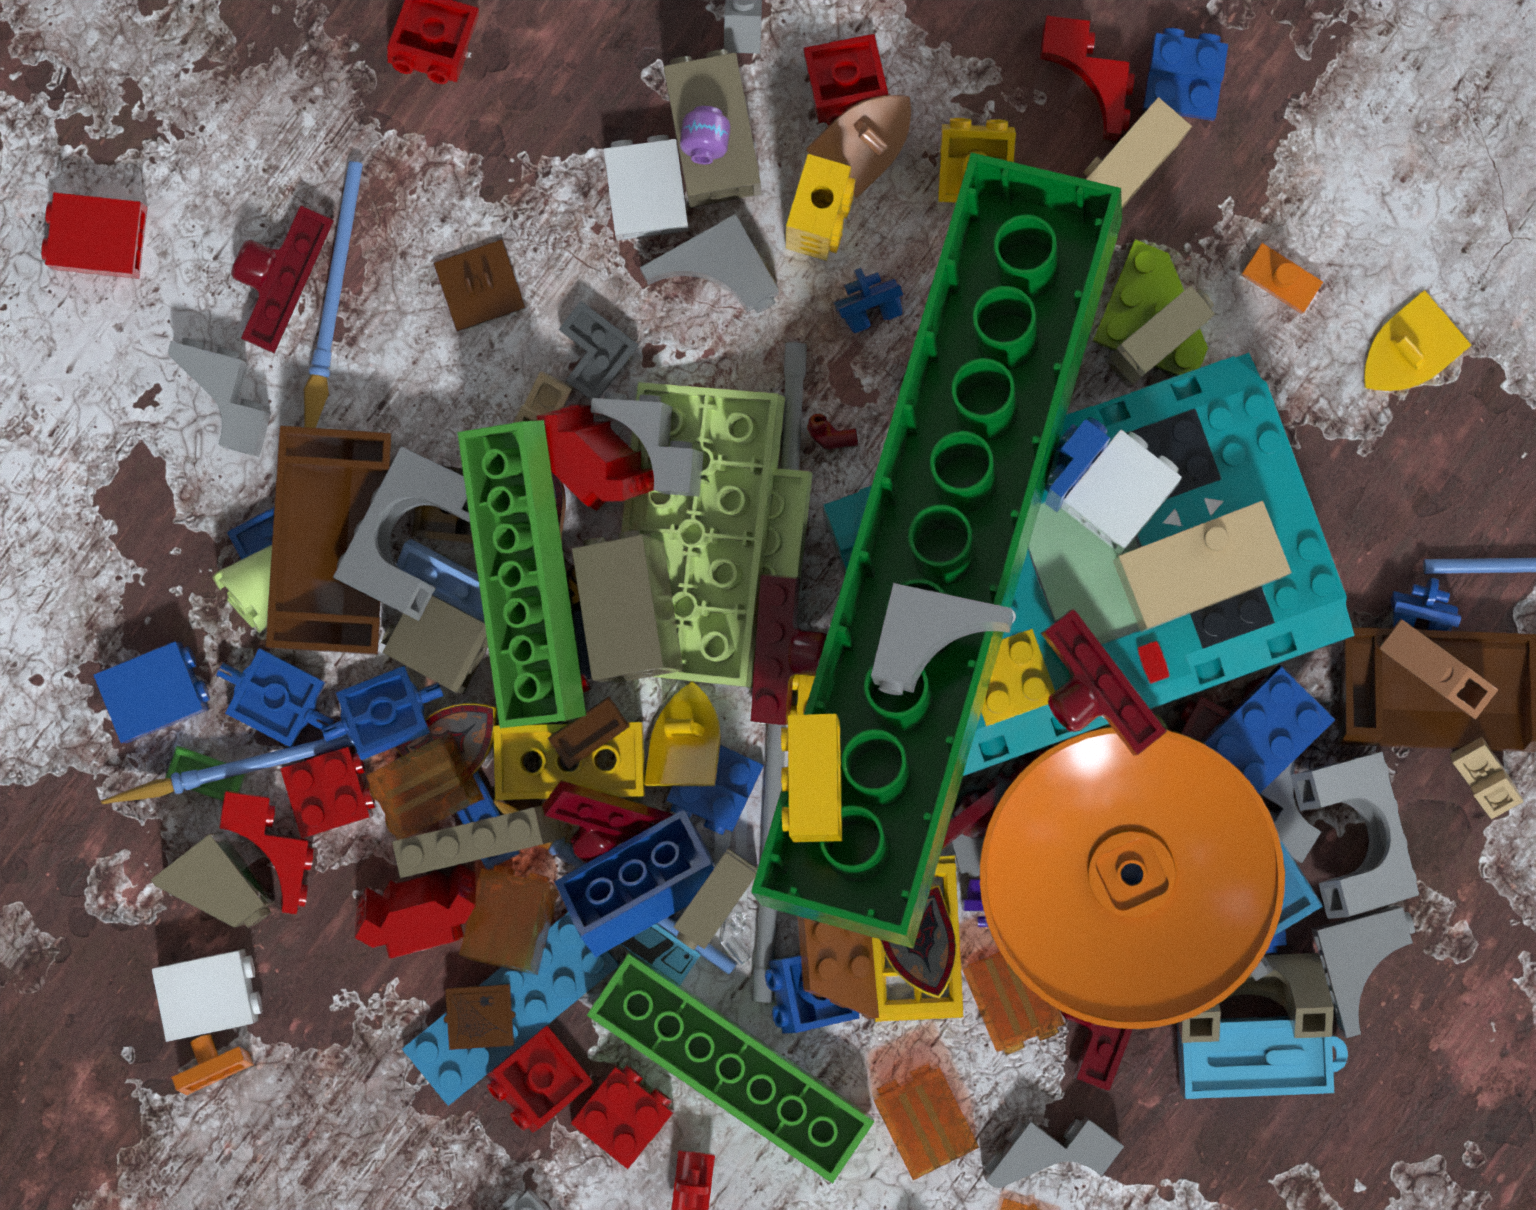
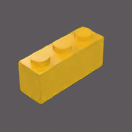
[781,714,842,842]

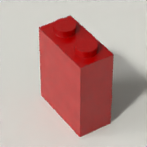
[41,192,148,279]

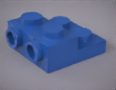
[1142,28,1228,121]
[1045,417,1110,512]
[666,745,764,835]
[765,954,860,1034]

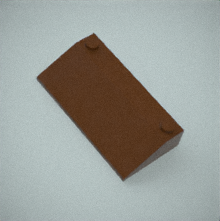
[266,426,392,655]
[1338,627,1536,752]

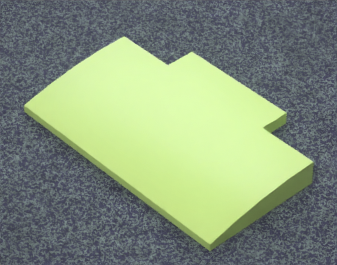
[621,382,813,688]

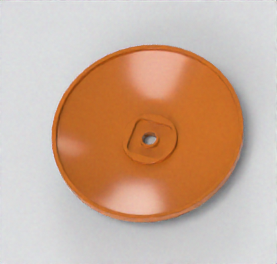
[980,727,1285,1029]

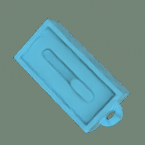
[1177,1016,1348,1099]

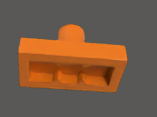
[1241,243,1323,314]
[172,1034,254,1095]

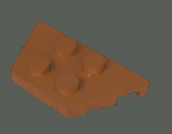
[797,916,879,1019]

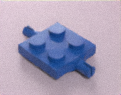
[216,648,334,747]
[321,666,444,760]

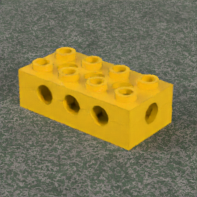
[785,154,856,261]
[493,722,645,800]

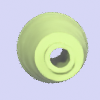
[213,545,272,633]

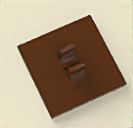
[433,239,525,332]

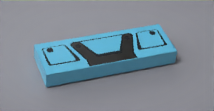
[621,924,701,985]

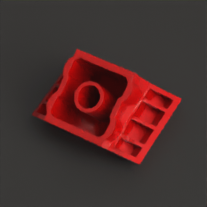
[536,405,654,512]
[355,864,476,959]

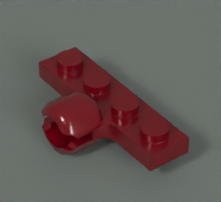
[231,205,334,354]
[750,574,827,725]
[1041,609,1167,756]
[942,749,1046,849]
[542,780,674,863]
[1061,1011,1133,1091]

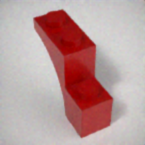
[1040,16,1135,141]
[219,790,314,915]

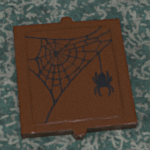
[444,984,516,1050]

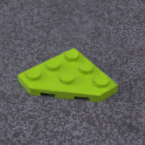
[1092,239,1208,376]

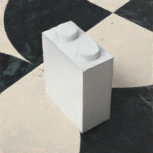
[604,135,689,241]
[1061,430,1182,555]
[152,949,263,1042]

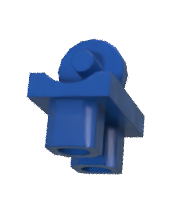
[833,268,903,333]
[1390,577,1461,631]

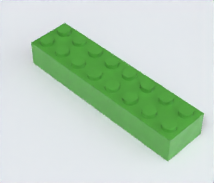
[457,420,586,728]
[587,951,874,1184]

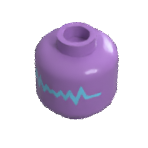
[680,106,731,165]

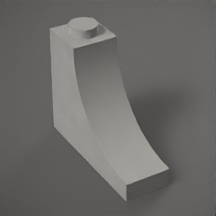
[640,214,779,313]
[871,583,1013,695]
[1311,906,1415,1038]

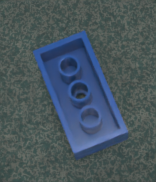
[554,809,716,958]

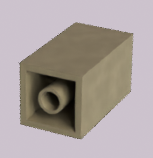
[663,49,761,208]
[572,530,684,684]

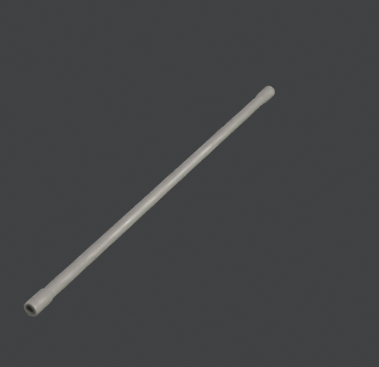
[752,342,807,1002]

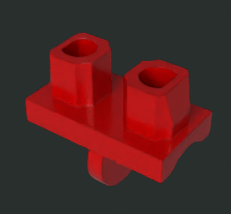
[671,1150,715,1210]

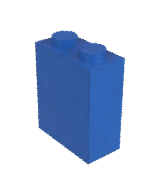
[94,641,210,743]

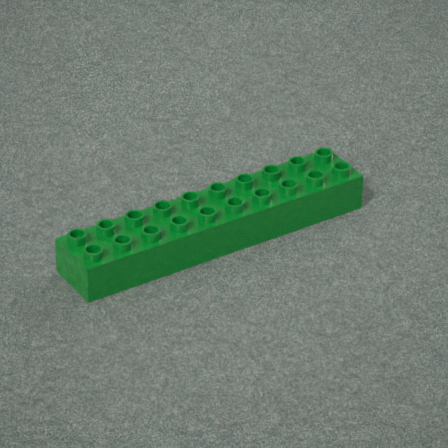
[751,152,1122,948]

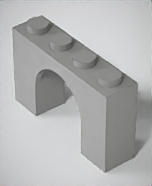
[333,446,470,621]
[1291,752,1419,919]

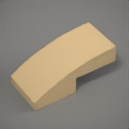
[513,371,574,423]
[1450,737,1524,820]

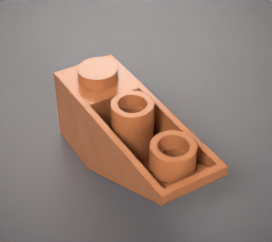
[1378,618,1498,719]

